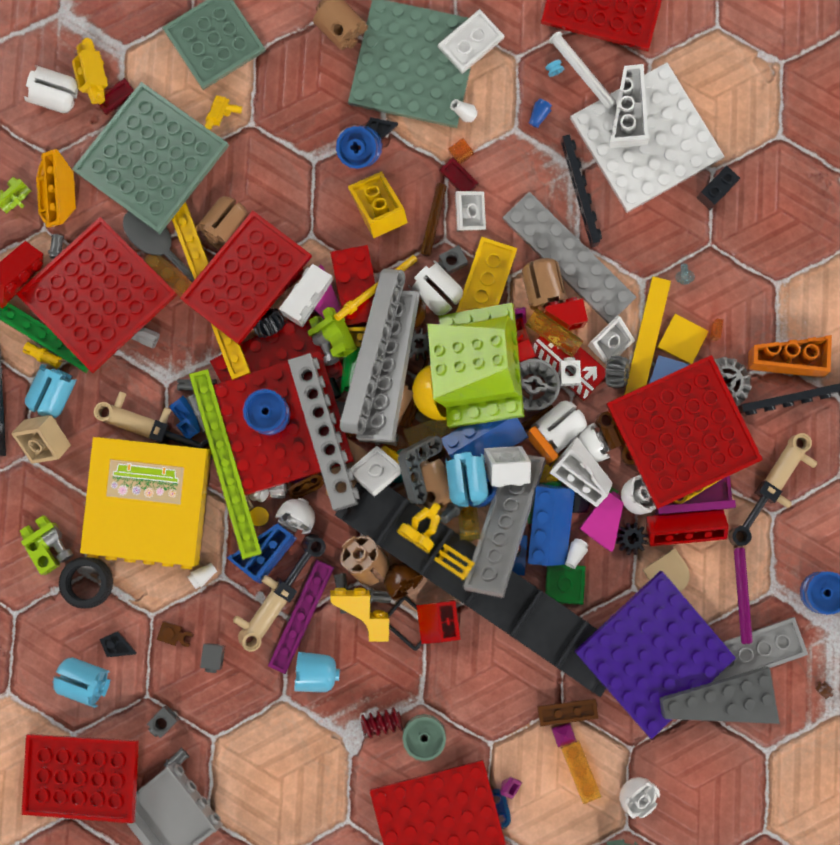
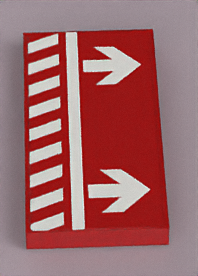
[533,322,606,401]

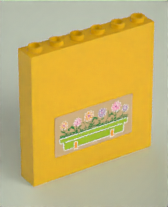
[80,437,211,569]

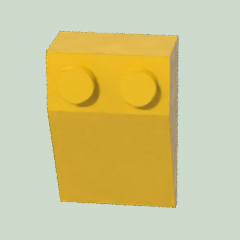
[348,171,408,238]

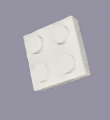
[351,446,401,497]

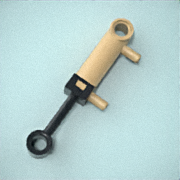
[94,391,213,460]
[728,433,817,546]
[233,534,326,652]

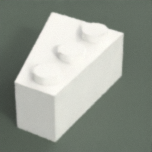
[279,264,333,328]
[550,437,613,507]

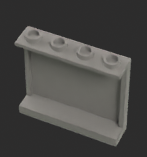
[127,761,223,845]

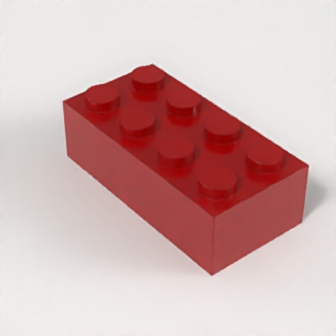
[330,245,375,327]

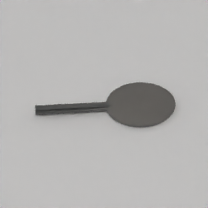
[123,211,194,283]

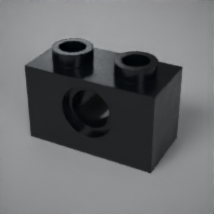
[697,166,740,210]

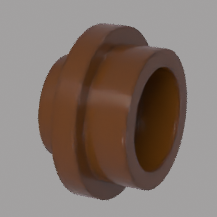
[815,681,834,699]

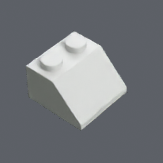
[484,446,531,487]

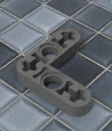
[398,436,443,504]

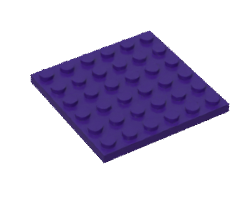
[574,571,736,739]

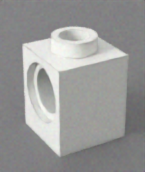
[559,357,581,386]

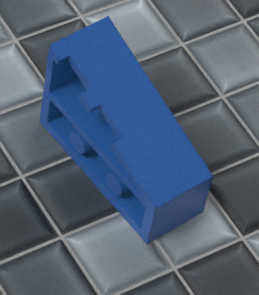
[226,523,297,584]

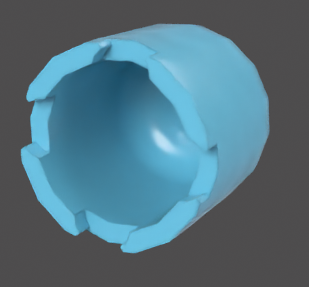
[294,652,340,692]

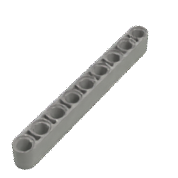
[340,269,405,435]

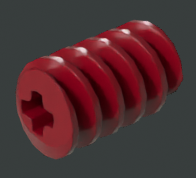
[361,707,403,739]

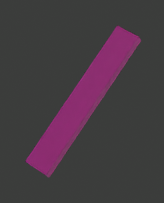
[268,559,335,674]

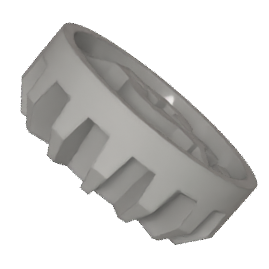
[714,357,752,406]
[519,359,560,412]

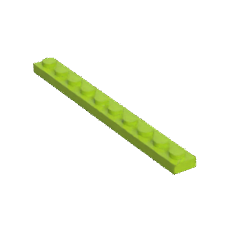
[189,369,262,560]

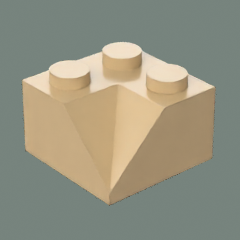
[11,415,71,464]

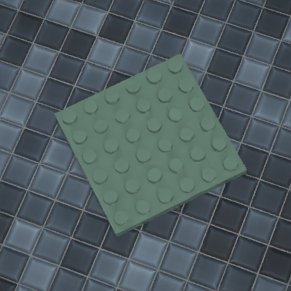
[348,0,471,128]
[72,82,229,234]

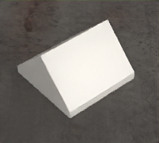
[455,191,486,231]
[588,315,635,365]

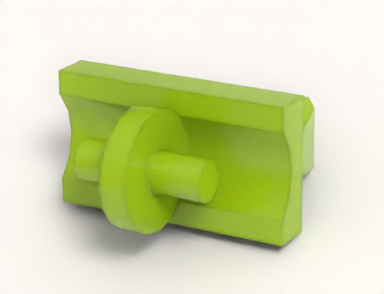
[0,177,31,214]

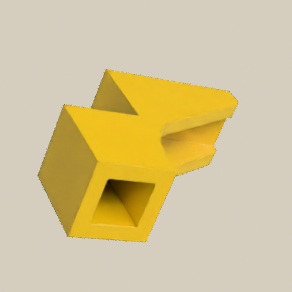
[330,588,389,642]

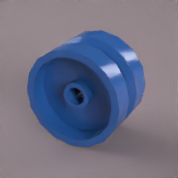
[336,125,382,169]
[243,389,291,435]
[800,571,840,615]

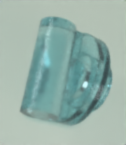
[675,263,695,285]

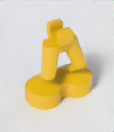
[397,503,441,553]

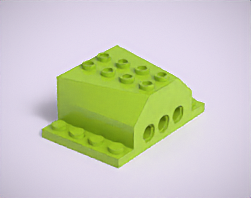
[428,303,524,428]

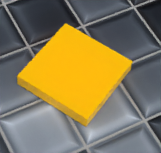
[657,314,709,364]

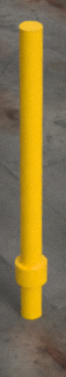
[334,255,417,321]

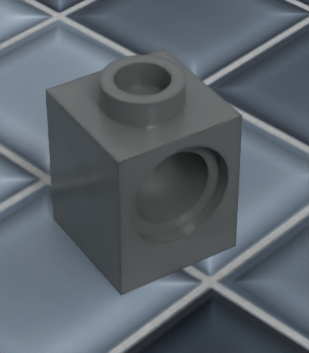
[437,245,468,275]
[200,643,226,673]
[147,705,180,738]

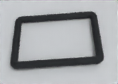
[388,596,422,651]

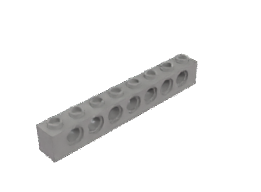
[288,353,360,511]

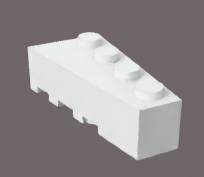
[610,64,649,148]

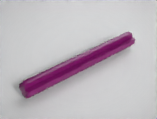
[734,547,753,644]

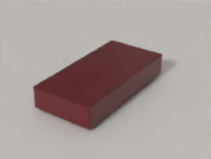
[98,78,134,115]
[439,157,479,191]

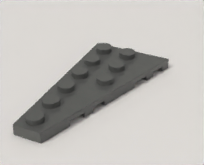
[659,666,780,724]

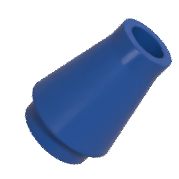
[528,98,552,128]

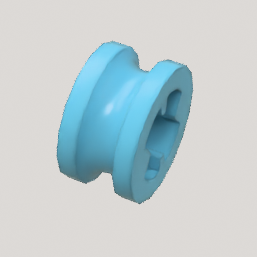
[545,60,564,77]

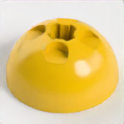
[412,364,447,420]

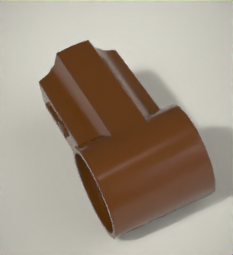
[595,411,625,450]

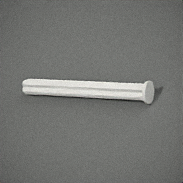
[549,31,615,108]

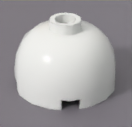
[578,423,611,462]
[621,475,656,515]
[275,498,315,534]
[619,777,660,819]

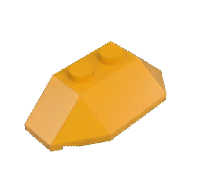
[36,149,76,228]

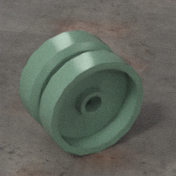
[402,714,446,761]

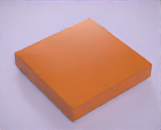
[527,426,559,465]

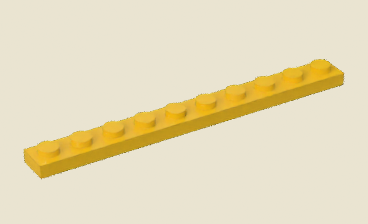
[172,202,251,380]

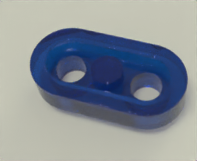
[492,788,511,829]

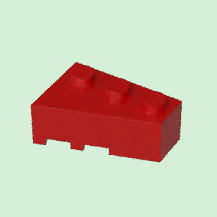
[0,241,43,309]

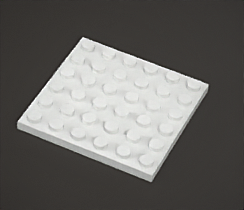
[570,63,725,213]

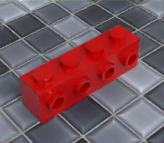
[646,509,729,547]

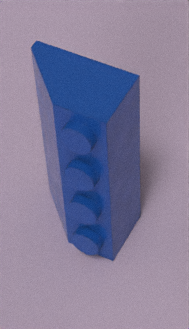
[441,418,529,472]
[528,484,575,566]

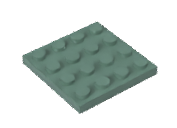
[162,0,266,90]

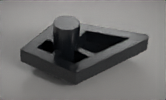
[366,117,398,140]
[572,492,590,513]
[100,631,137,657]

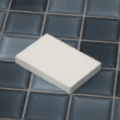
[438,9,505,74]

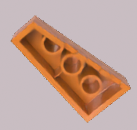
[748,335,832,378]

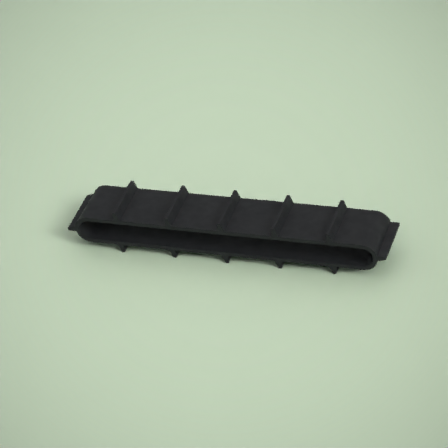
[335,482,606,697]

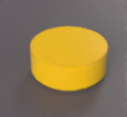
[250,507,269,526]

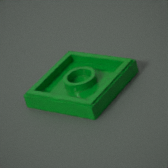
[545,565,586,605]

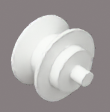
[249,489,269,502]

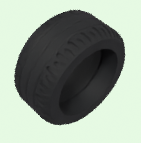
[59,557,113,609]

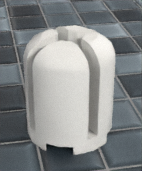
[24,65,78,113]
[408,260,463,316]
[531,400,587,454]

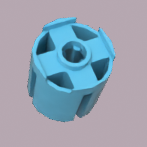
[25,364,77,418]
[445,452,488,507]
[53,658,110,708]

